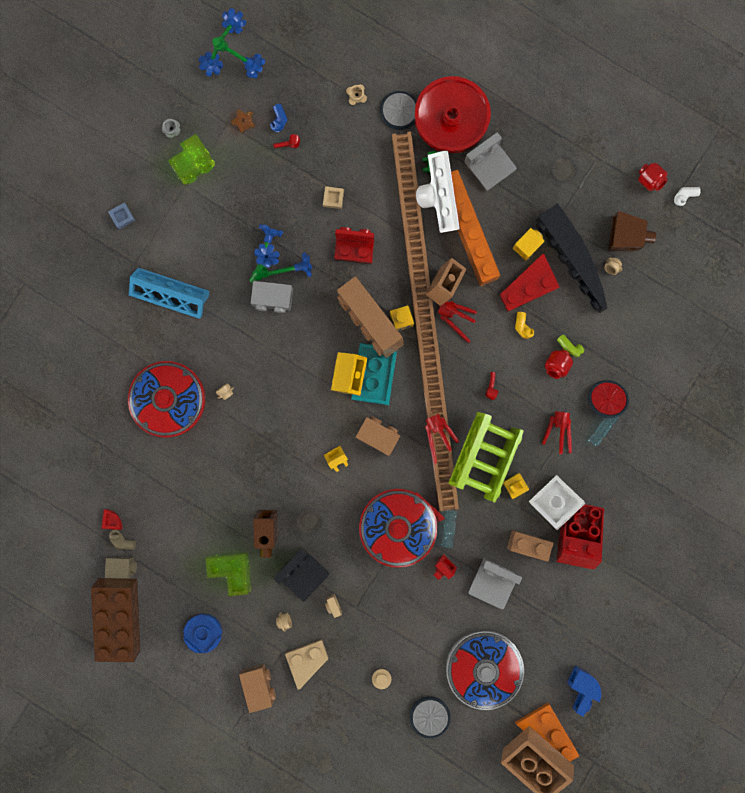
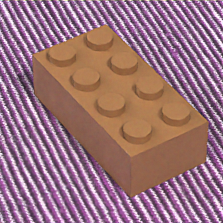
[337,276,404,359]

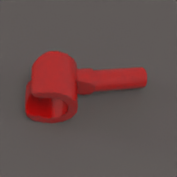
[273,134,300,148]
[485,372,499,400]

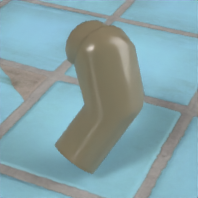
[109,530,136,550]

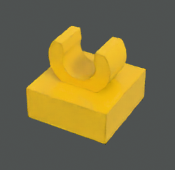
[324,446,348,472]
[503,473,529,499]

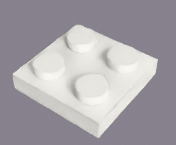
[529,475,585,530]

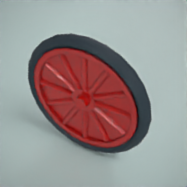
[588,380,629,418]

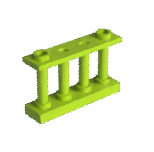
[448,412,524,503]

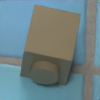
[105,556,137,579]

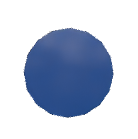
[183,613,223,653]

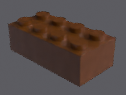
[91,578,140,662]

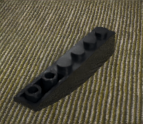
[536,203,607,313]

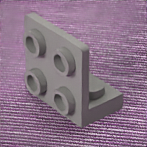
[464,132,517,191]
[468,558,522,609]

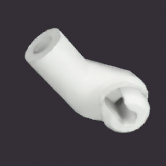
[674,187,700,206]

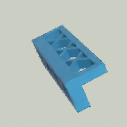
[129,268,209,319]

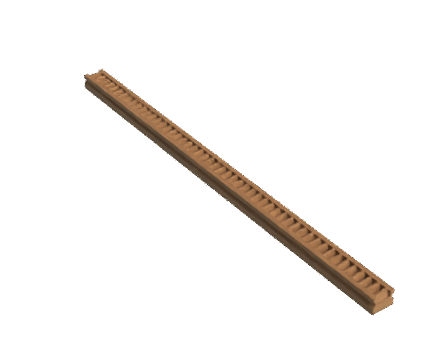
[392,132,459,511]

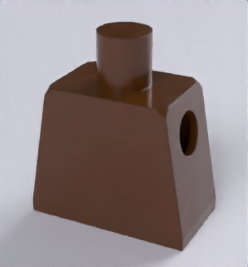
[608,211,656,251]
[253,510,278,558]

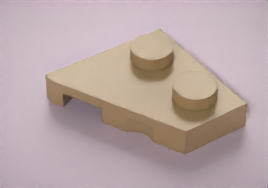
[285,639,328,690]

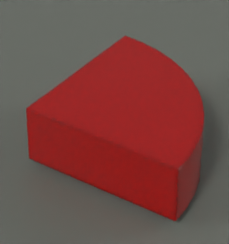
[102,509,123,530]

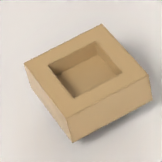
[323,186,344,209]
[325,594,342,618]

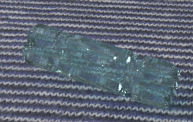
[589,417,619,446]
[442,510,457,548]

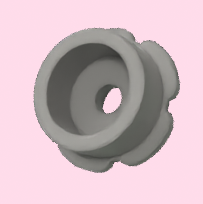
[162,119,180,138]

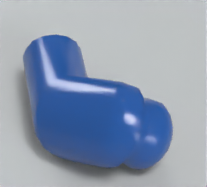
[270,104,287,132]

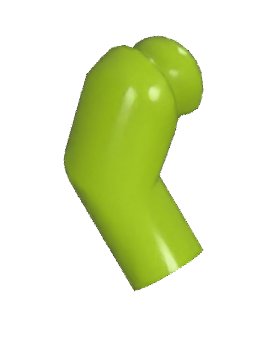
[557,335,584,357]

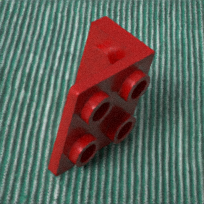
[334,227,374,264]

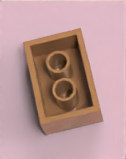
[501,726,574,793]

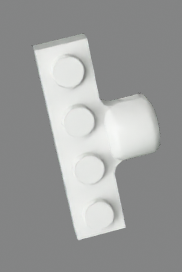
[416,151,460,233]

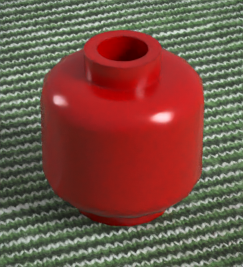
[638,163,668,191]
[545,350,573,379]

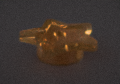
[231,109,255,133]

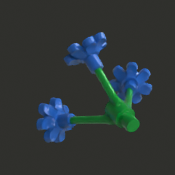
[198,8,265,79]
[249,224,312,284]

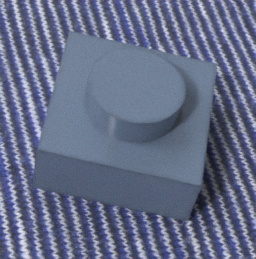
[108,202,136,230]

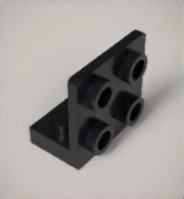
[274,547,330,602]

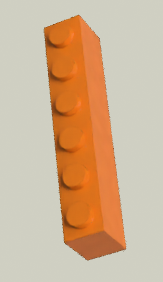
[451,169,501,286]

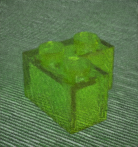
[168,134,215,185]
[206,552,252,596]

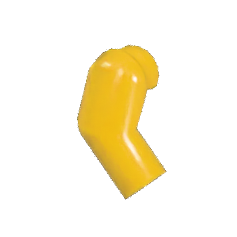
[515,312,534,339]

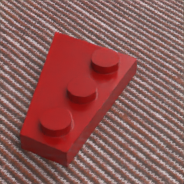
[499,253,560,312]

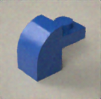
[567,665,601,717]

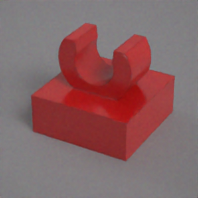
[433,554,457,580]

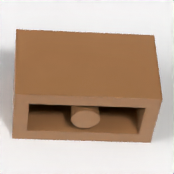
[426,258,467,306]
[355,416,400,456]
[507,530,553,562]
[239,664,276,713]

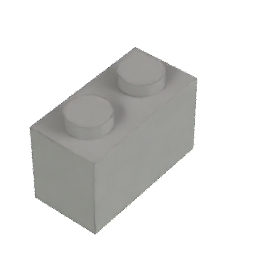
[251,281,293,313]

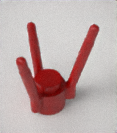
[438,301,477,343]
[542,411,572,455]
[424,414,459,464]

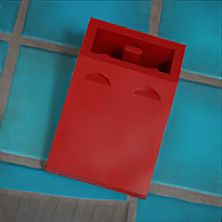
[556,504,604,570]

